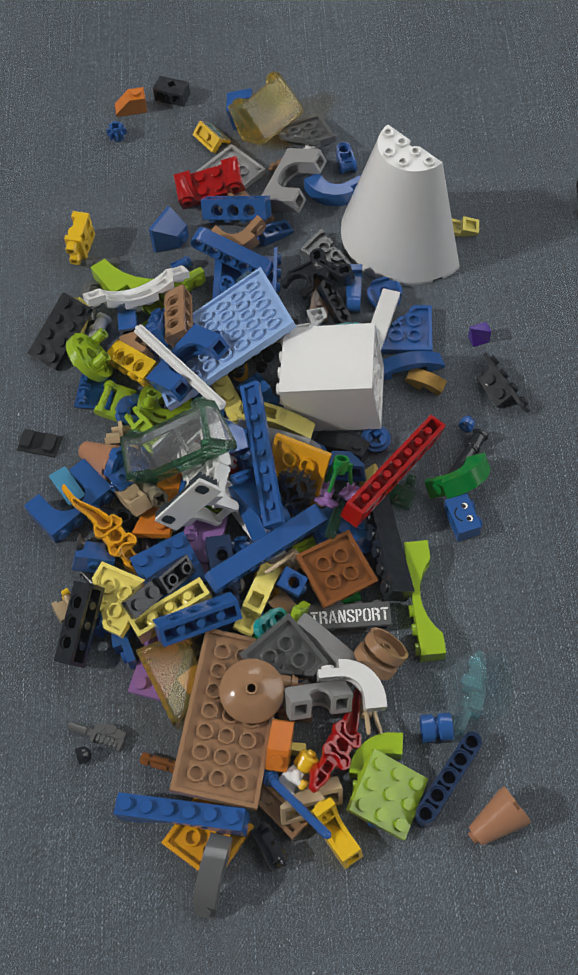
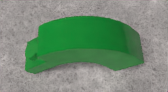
[424,453,491,499]

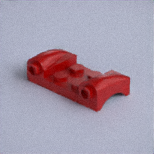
[174,156,246,209]

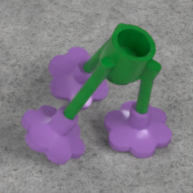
[314,455,360,508]

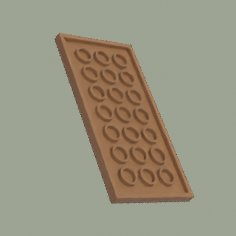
[169,629,282,811]

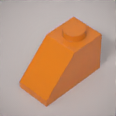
[115,87,148,117]
[265,719,295,773]

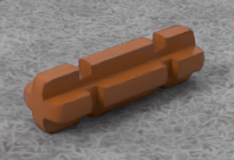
[139,752,176,773]

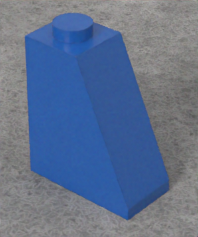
[117,306,139,336]

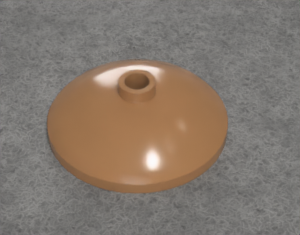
[219,659,284,724]

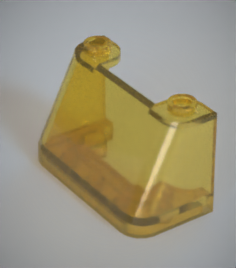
[228,71,304,144]
[136,638,198,730]

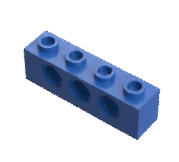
[201,195,272,222]
[153,592,243,647]

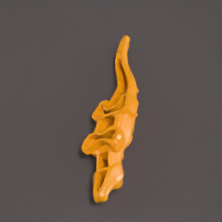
[62,484,139,577]

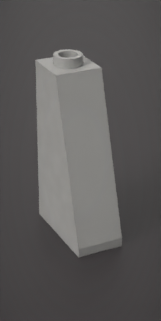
[296,613,358,688]

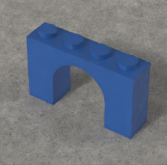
[146,324,230,402]
[24,458,116,544]

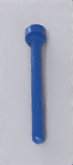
[262,769,331,839]

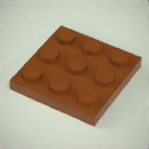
[295,530,378,609]

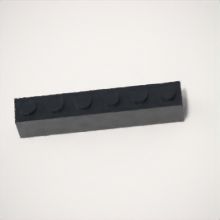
[363,494,415,602]

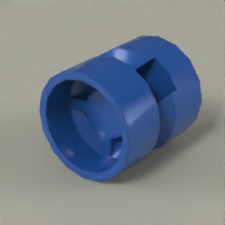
[419,712,454,743]

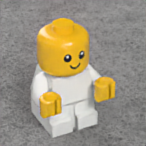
[279,749,319,795]

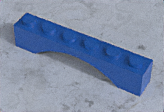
[113,792,250,837]

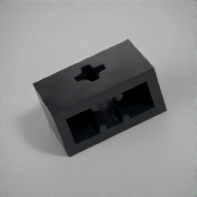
[153,76,191,107]

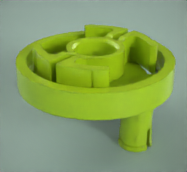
[66,328,113,382]
[137,385,194,430]

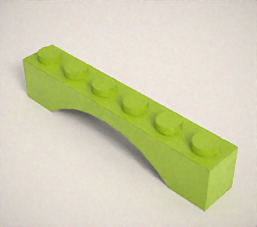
[403,540,446,662]

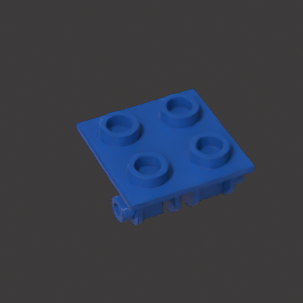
[74,374,116,410]

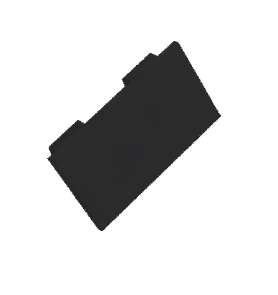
[16,429,63,458]

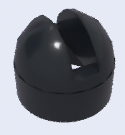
[75,746,92,765]

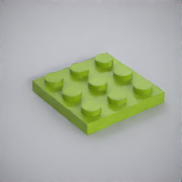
[346,749,428,840]

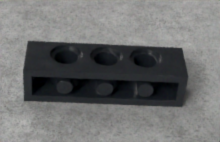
[54,581,105,668]

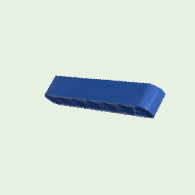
[204,504,329,593]

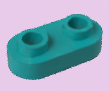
[253,607,287,638]

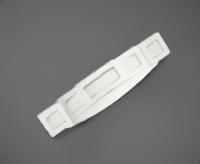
[83,265,190,310]

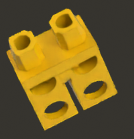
[64,211,95,265]

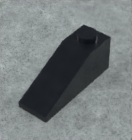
[314,430,371,463]

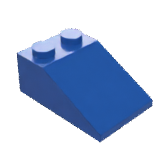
[228,477,291,541]

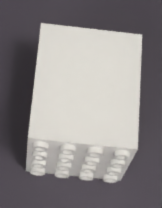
[276,323,384,431]

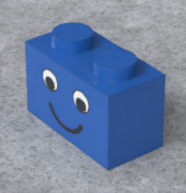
[444,494,483,542]

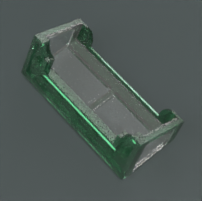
[120,397,237,484]

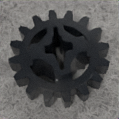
[277,466,317,510]

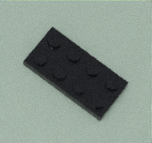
[28,292,94,371]

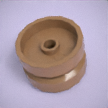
[354,627,408,681]

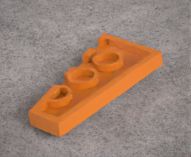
[132,470,182,539]

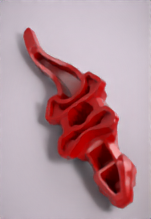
[308,687,361,793]

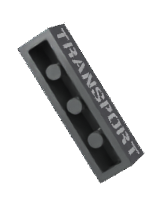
[308,600,392,635]

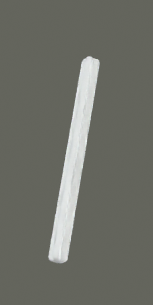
[134,324,226,411]

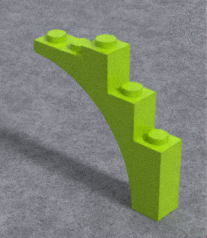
[90,259,206,308]

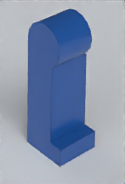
[346,264,363,312]

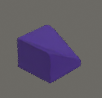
[468,322,491,347]

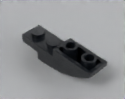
[121,554,197,619]

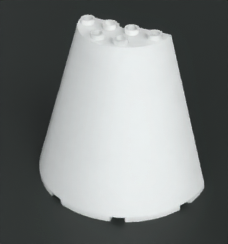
[341,125,459,286]

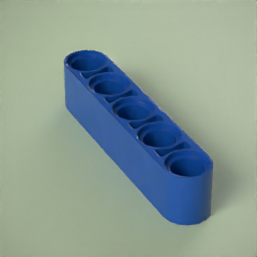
[190,227,274,278]

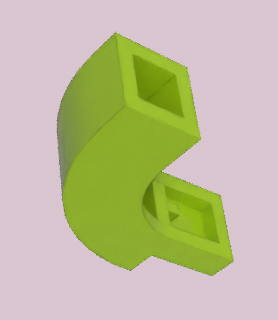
[349,732,403,791]

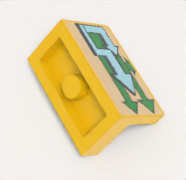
[192,121,231,153]

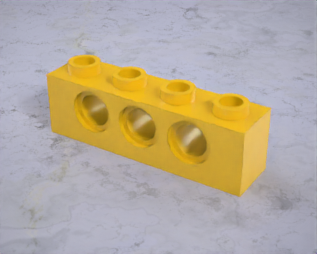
[107,339,159,389]

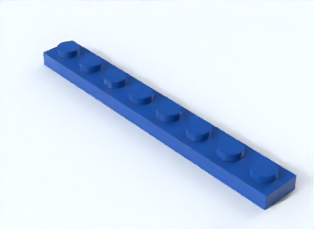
[240,380,285,529]

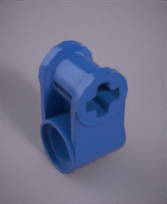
[336,142,357,175]

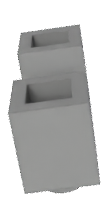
[283,680,353,721]

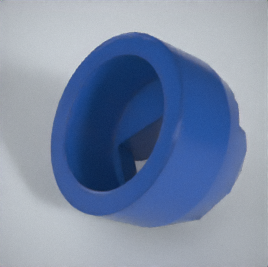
[459,416,475,432]

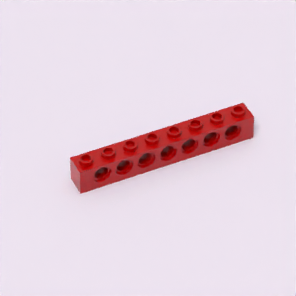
[341,415,446,528]

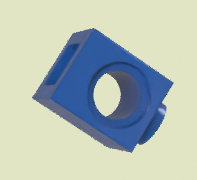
[274,566,308,598]

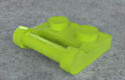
[93,380,137,422]

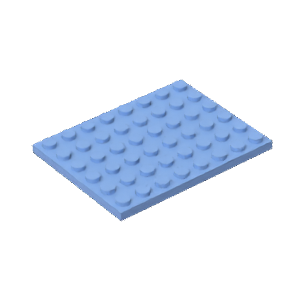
[150,267,297,411]

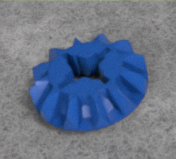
[361,427,391,453]

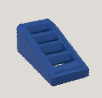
[257,219,294,247]

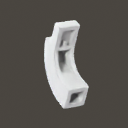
[317,659,387,712]

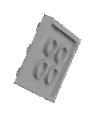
[196,144,266,196]

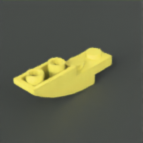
[237,402,315,439]
[233,563,282,637]

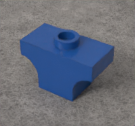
[72,541,115,573]

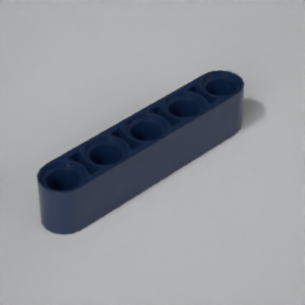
[415,731,482,828]

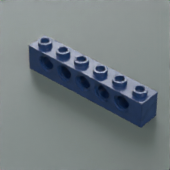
[205,534,245,636]

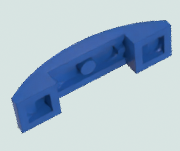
[383,351,445,381]

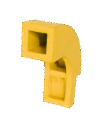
[310,797,363,869]

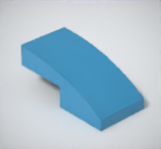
[49,466,85,506]

